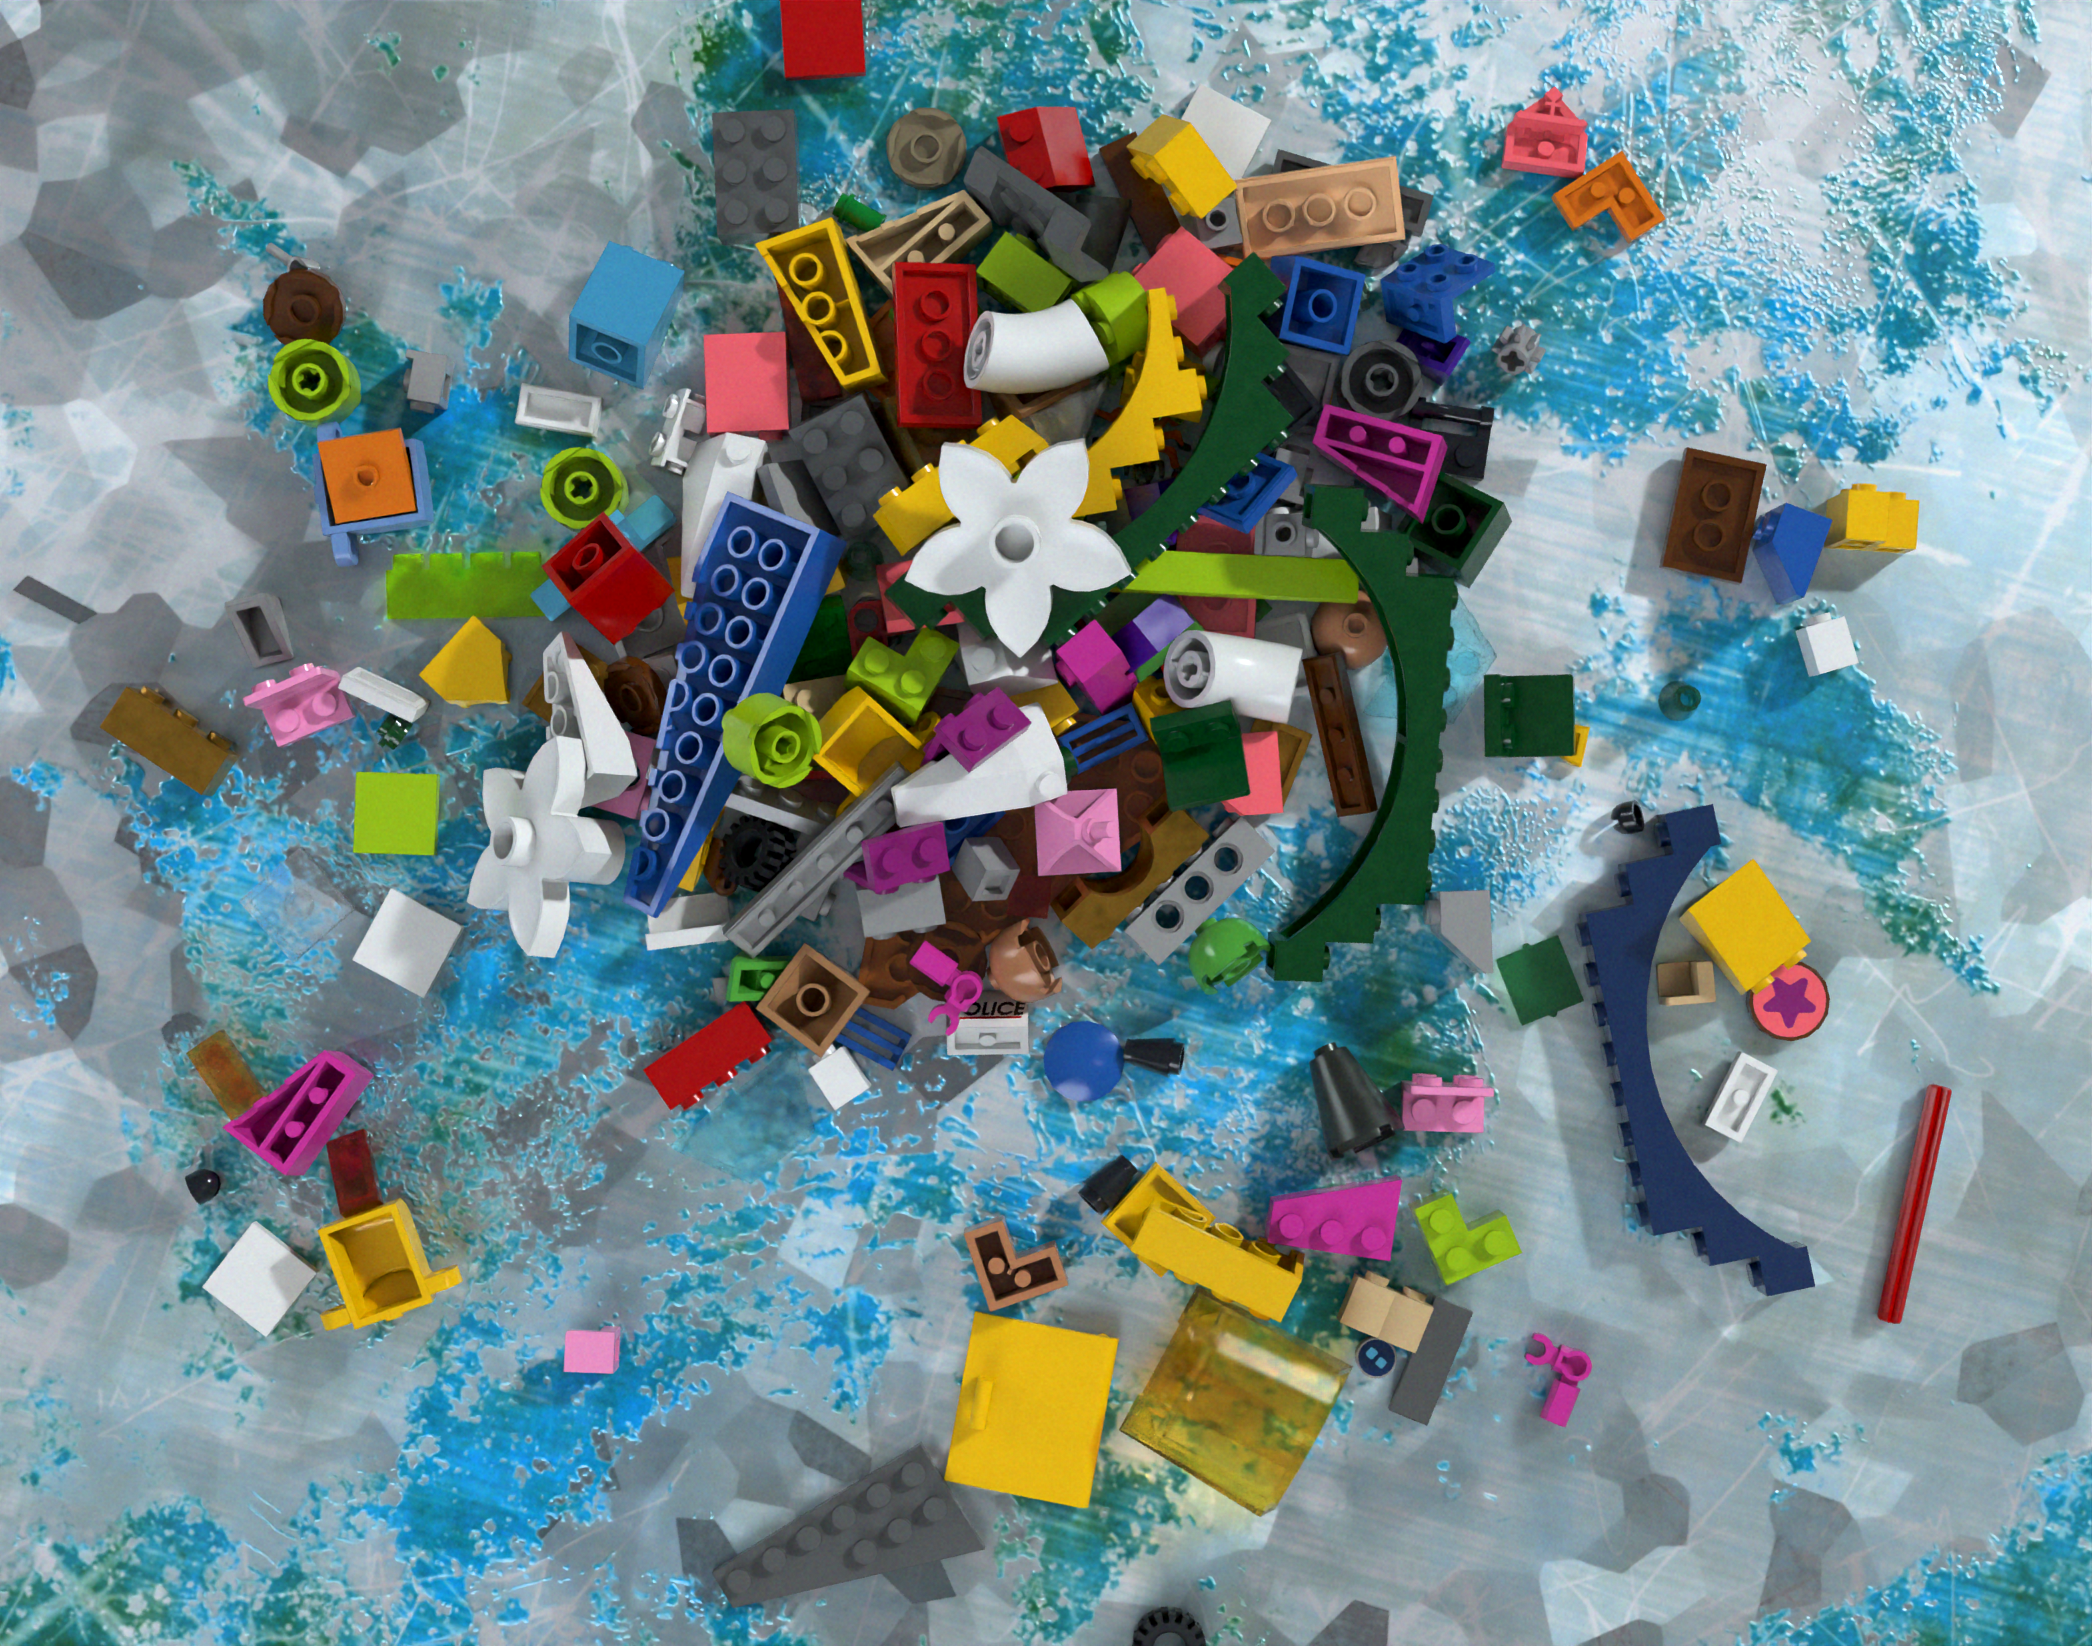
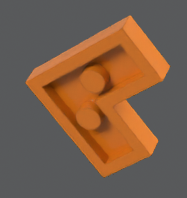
[1551,151,1666,244]

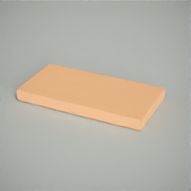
[1234,156,1406,260]

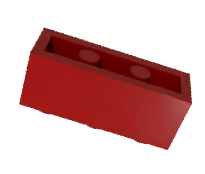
[643,1001,776,1111]

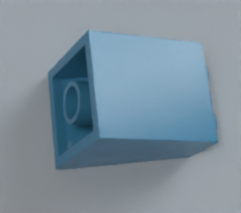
[568,241,685,390]

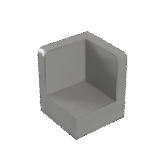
[952,837,1021,901]

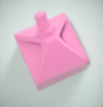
[1035,788,1121,876]

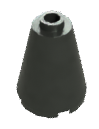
[1052,191,1133,295]
[1309,1042,1405,1161]

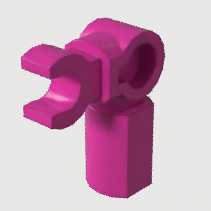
[909,941,983,1036]
[1524,1333,1592,1427]

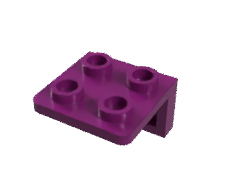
[919,687,1032,773]
[843,821,950,895]

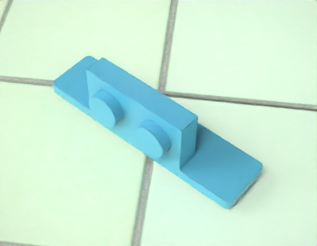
[530,495,677,621]

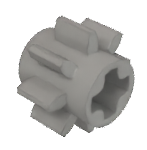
[1491,324,1546,376]

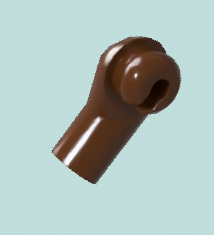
[703,837,738,897]

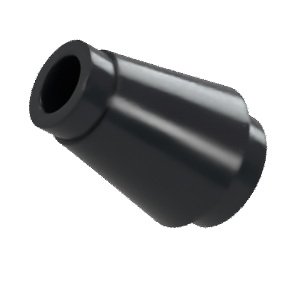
[1123,1038,1185,1078]
[1078,1154,1138,1215]

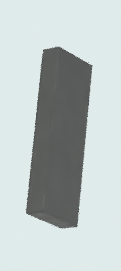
[1388,1295,1473,1426]

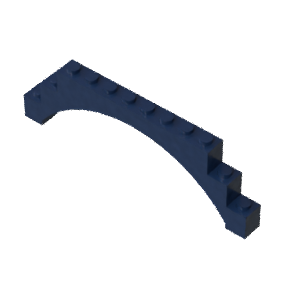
[1575,804,1815,1296]

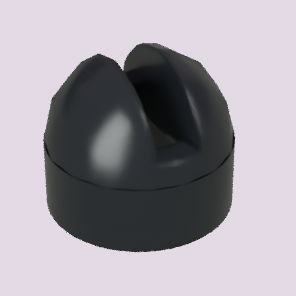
[1611,800,1644,834]
[185,1169,221,1205]

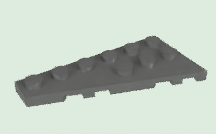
[712,1442,985,1608]

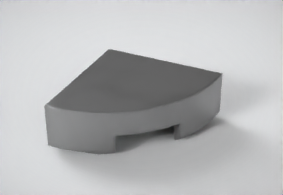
[1352,240,1409,269]

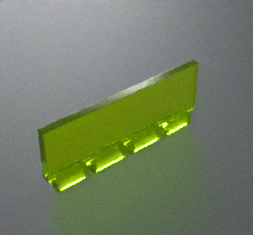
[386,551,549,619]

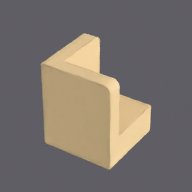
[1656,960,1716,1006]

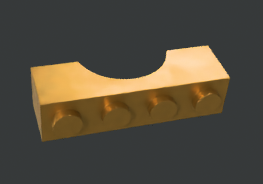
[1049,791,1210,950]

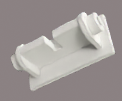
[649,388,706,475]

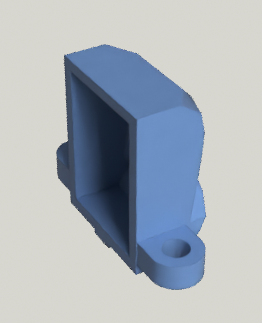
[312,421,434,567]

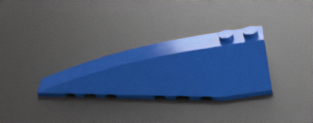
[622,491,847,918]

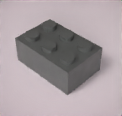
[712,109,802,245]
[788,390,913,542]

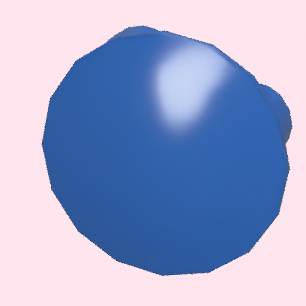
[1043,1021,1124,1102]

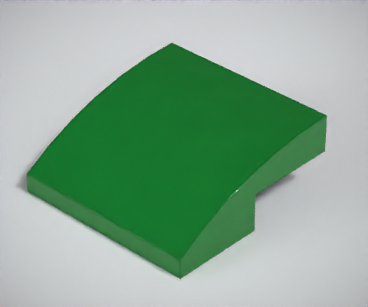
[786,595,853,684]

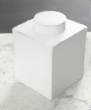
[1796,612,1859,677]
[808,1044,871,1110]

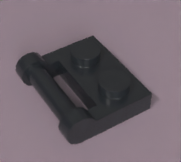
[1408,397,1494,481]

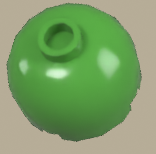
[1187,917,1271,995]

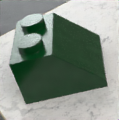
[1396,471,1512,588]

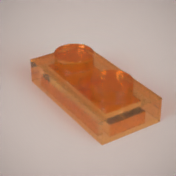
[186,1029,268,1120]

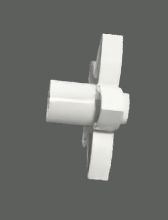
[905,438,1131,658]
[467,736,626,958]

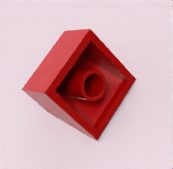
[997,107,1096,193]

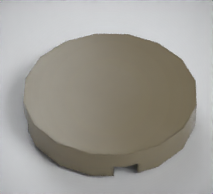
[887,108,967,190]

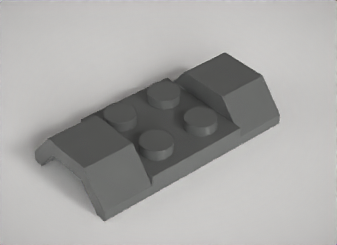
[963,146,1109,282]

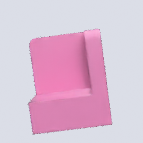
[564,1326,621,1374]

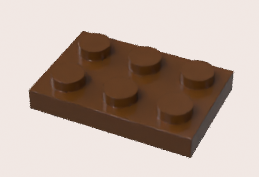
[1659,447,1767,585]

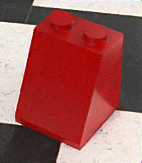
[541,511,675,645]

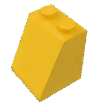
[1679,859,1811,996]

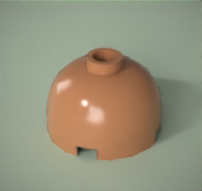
[1310,589,1388,670]
[986,918,1062,1003]

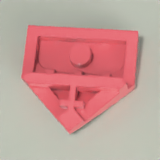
[1501,87,1588,179]
[1221,731,1283,816]

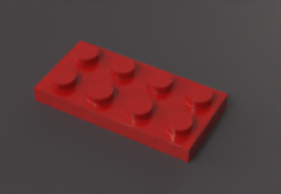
[892,262,982,429]

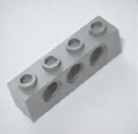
[1124,816,1275,966]

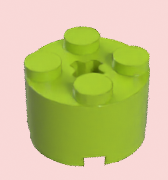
[1071,270,1148,366]
[267,339,361,428]
[540,447,629,533]
[721,693,822,788]

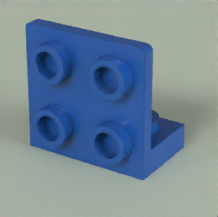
[1380,244,1495,343]

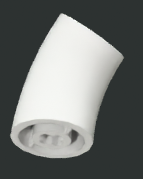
[963,299,1109,394]
[1163,630,1303,724]

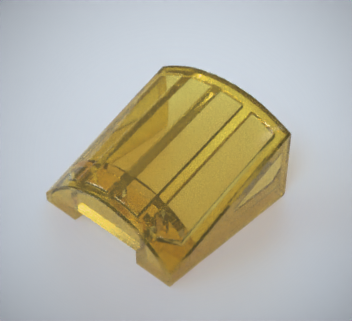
[1119,1286,1353,1517]

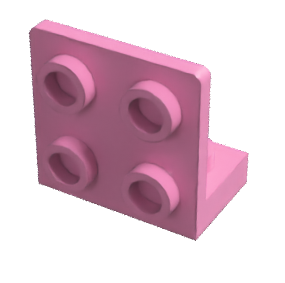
[242,663,356,748]
[1400,1073,1494,1133]

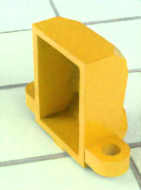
[812,686,942,818]
[317,1198,463,1331]

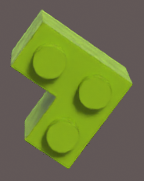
[976,231,1072,313]
[842,628,960,727]
[1408,1188,1522,1285]

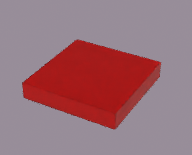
[780,0,866,81]

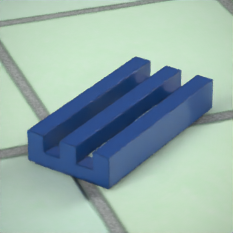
[1058,703,1149,775]
[835,1007,912,1071]

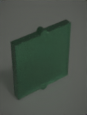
[1495,935,1584,1026]

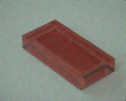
[326,1128,384,1218]

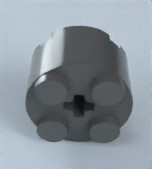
[1336,339,1423,423]

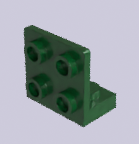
[1484,674,1575,758]
[1150,700,1251,812]

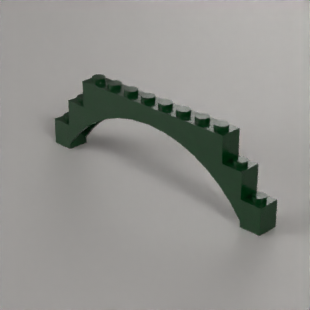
[884,251,1294,649]
[1265,483,1458,982]

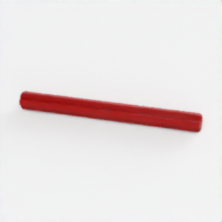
[1877,1084,1952,1324]

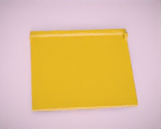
[944,1311,1119,1508]

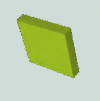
[353,772,440,856]

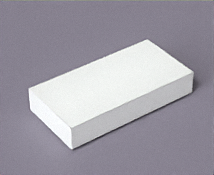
[515,383,604,438]
[338,667,430,723]

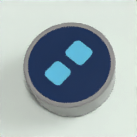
[1355,1336,1397,1378]

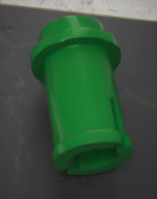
[832,193,887,233]

